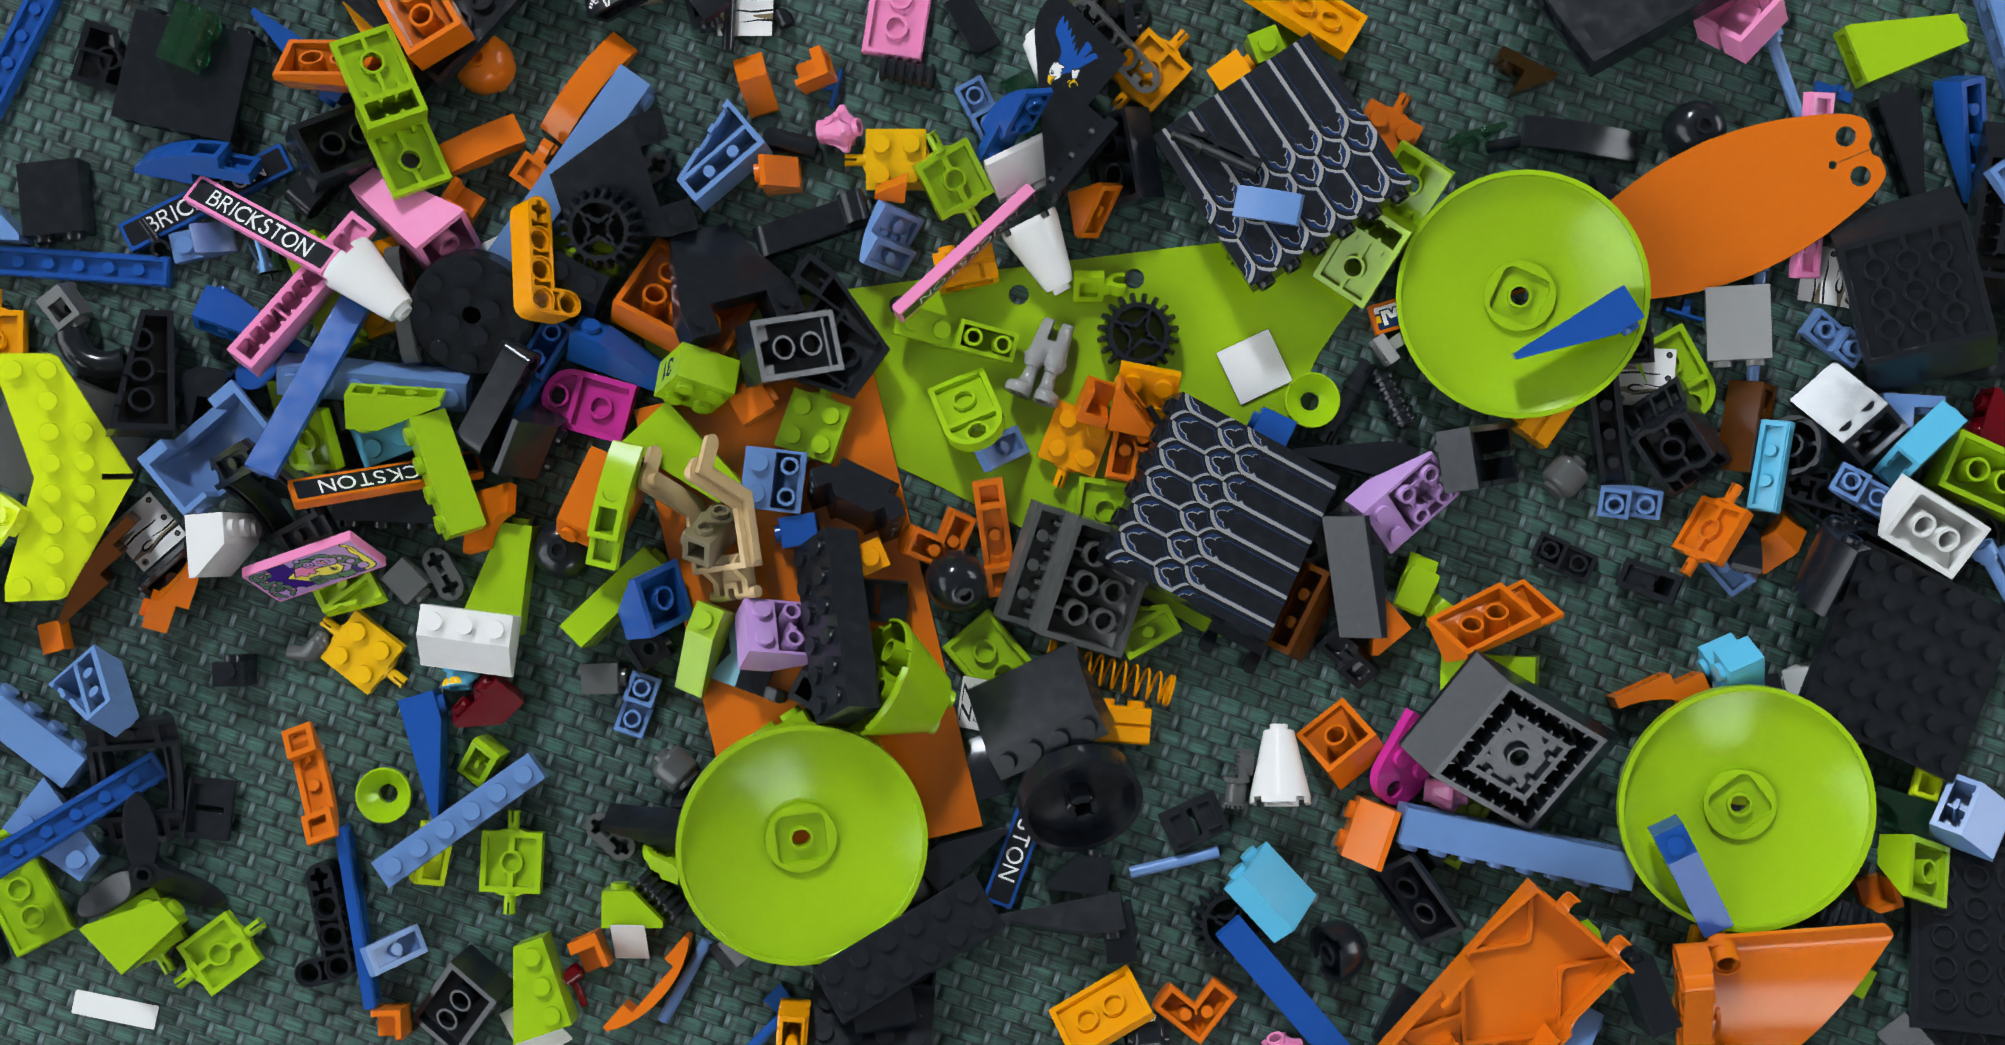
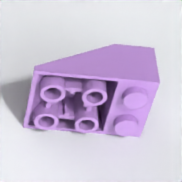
[1345,451,1459,554]
[734,597,808,672]

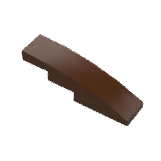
[58,510,141,625]

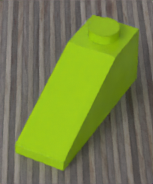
[344,383,446,433]
[675,600,736,698]

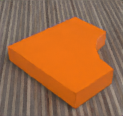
[463,482,517,555]

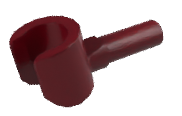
[564,962,588,1007]

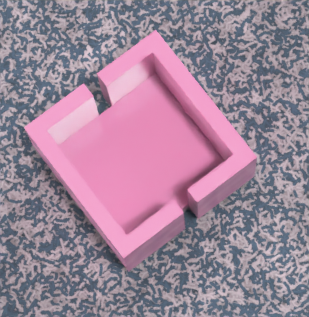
[1693,0,1788,64]

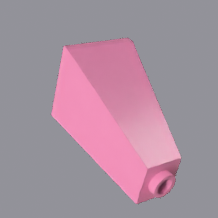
[349,167,482,271]

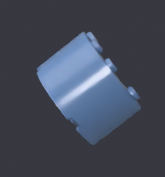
[137,379,269,516]

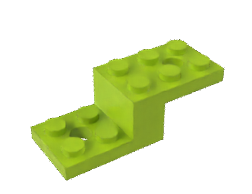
[329,23,453,201]
[1312,140,1455,309]

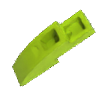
[892,308,1020,364]
[585,440,644,571]

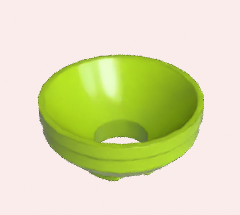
[1284,372,1340,428]
[355,767,413,823]

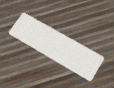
[71,990,159,1030]

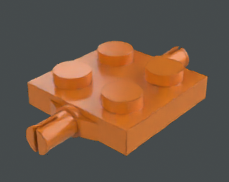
[1363,92,1424,154]
[1671,482,1754,578]

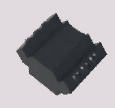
[1623,376,1733,496]
[807,457,906,543]

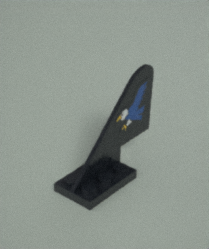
[1034,0,1128,206]

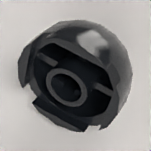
[1662,100,1727,157]
[1777,415,1829,477]
[534,521,592,580]
[924,550,988,612]
[1310,919,1368,984]

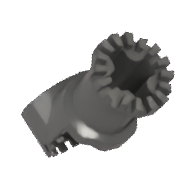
[1221,748,1254,809]

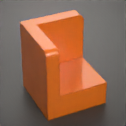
[794,45,838,95]
[440,176,487,225]
[1075,375,1115,429]
[1852,871,1905,914]
[567,927,615,973]
[370,1002,412,1040]

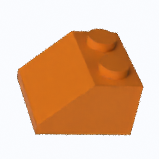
[1295,697,1384,790]
[1334,794,1402,872]

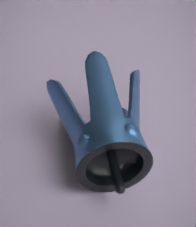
[245,240,283,282]

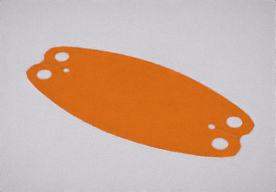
[1610,114,1886,299]

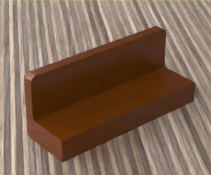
[1718,380,1777,476]

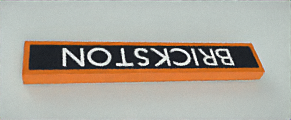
[288,451,484,510]

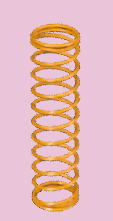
[1046,639,1176,707]

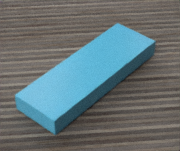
[1746,419,1795,514]

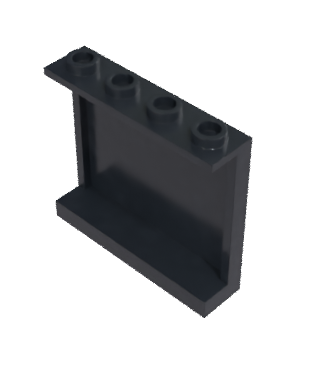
[111,7,265,148]

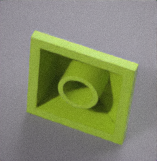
[1877,834,1951,909]

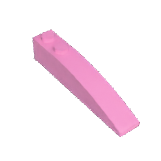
[227,211,377,378]

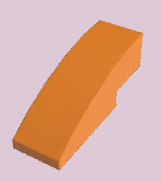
[438,114,527,177]

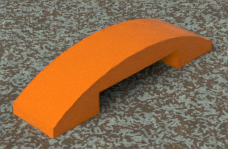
[540,32,639,145]
[972,476,1013,598]
[281,721,339,847]
[602,930,694,1031]

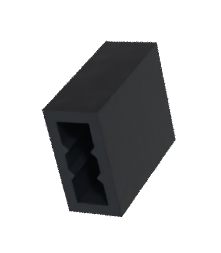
[16,157,97,245]
[1616,945,1682,1038]

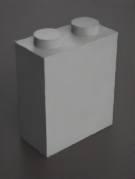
[1703,284,1773,368]

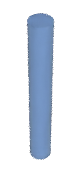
[1129,846,1220,879]
[658,937,712,1024]

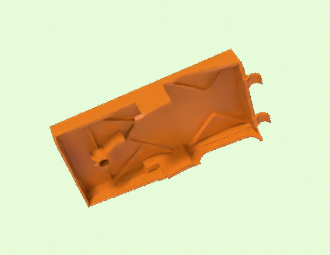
[1377,878,1635,1045]

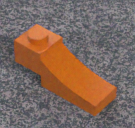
[138,561,199,634]
[1606,671,1711,709]

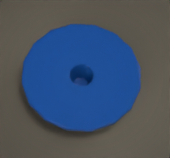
[235,359,278,390]

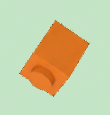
[728,384,779,427]

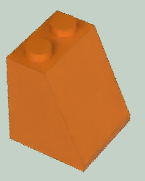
[556,445,645,547]

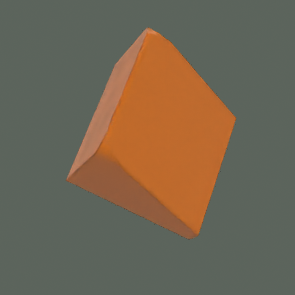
[874,173,909,204]
[37,620,75,655]

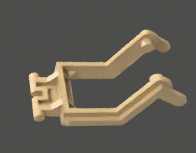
[638,434,763,603]

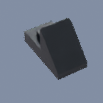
[1615,557,1685,606]

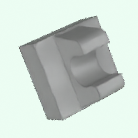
[1368,332,1405,367]

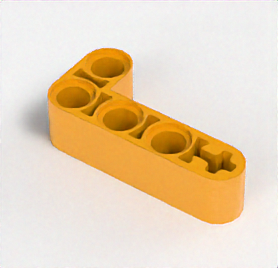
[510,196,581,324]

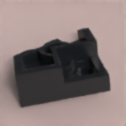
[70,19,124,94]

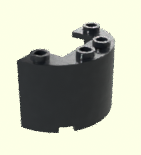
[1791,512,1905,618]

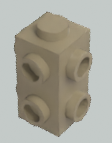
[680,502,737,569]

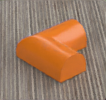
[1104,431,1151,483]
[897,506,977,565]
[1151,976,1238,1045]

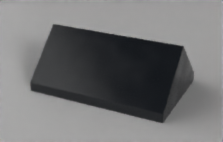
[1368,848,1468,947]

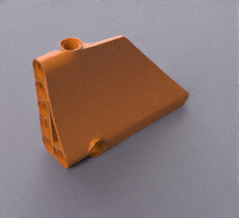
[1672,923,1894,1045]

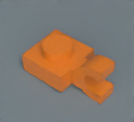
[509,138,560,190]

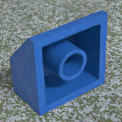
[618,559,693,640]

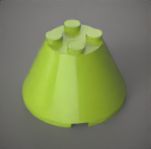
[844,618,956,736]

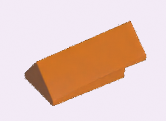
[272,39,414,93]
[1427,579,1565,663]

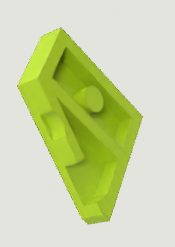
[312,570,388,617]
[1124,604,1183,661]

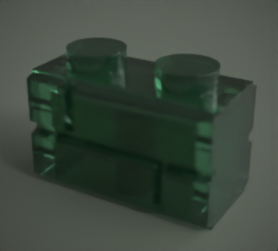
[155,0,222,75]

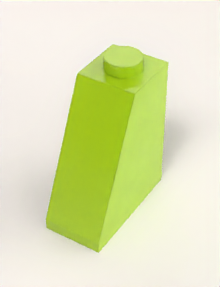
[79,897,189,975]

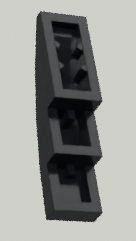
[1520,114,1638,164]

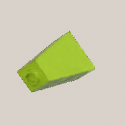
[1832,13,1970,90]
[623,402,742,504]
[465,517,539,635]
[559,546,668,648]

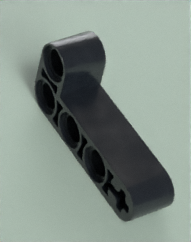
[752,188,871,259]
[455,340,541,462]
[294,859,357,987]

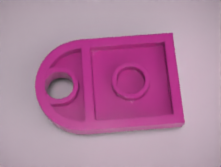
[542,369,640,442]
[1370,708,1430,805]

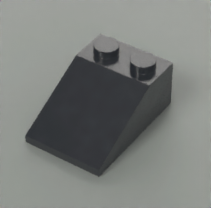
[285,103,377,194]
[734,309,845,388]
[411,944,513,1045]

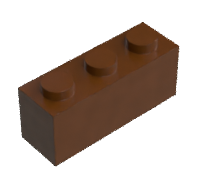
[1263,561,1334,663]

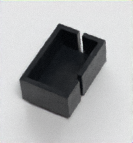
[1434,422,1519,494]

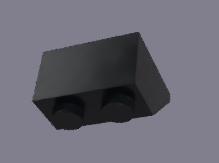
[553,248,618,323]
[492,403,569,480]

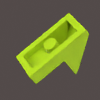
[1392,551,1440,617]

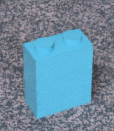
[1872,400,1968,487]
[1224,841,1316,943]

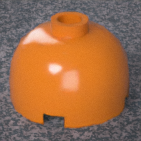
[456,36,517,96]

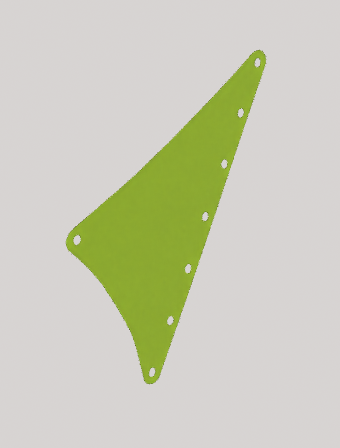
[643,242,1362,637]

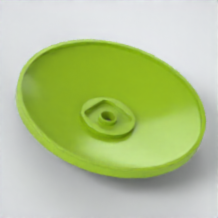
[1396,169,1651,419]
[1616,684,1877,933]
[675,722,928,966]

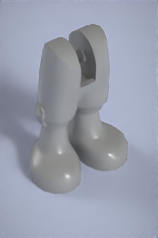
[1004,316,1074,408]

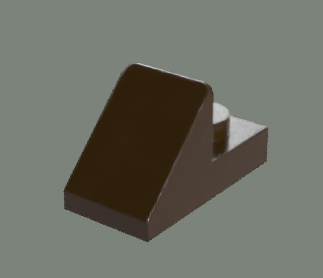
[1491,45,1558,98]

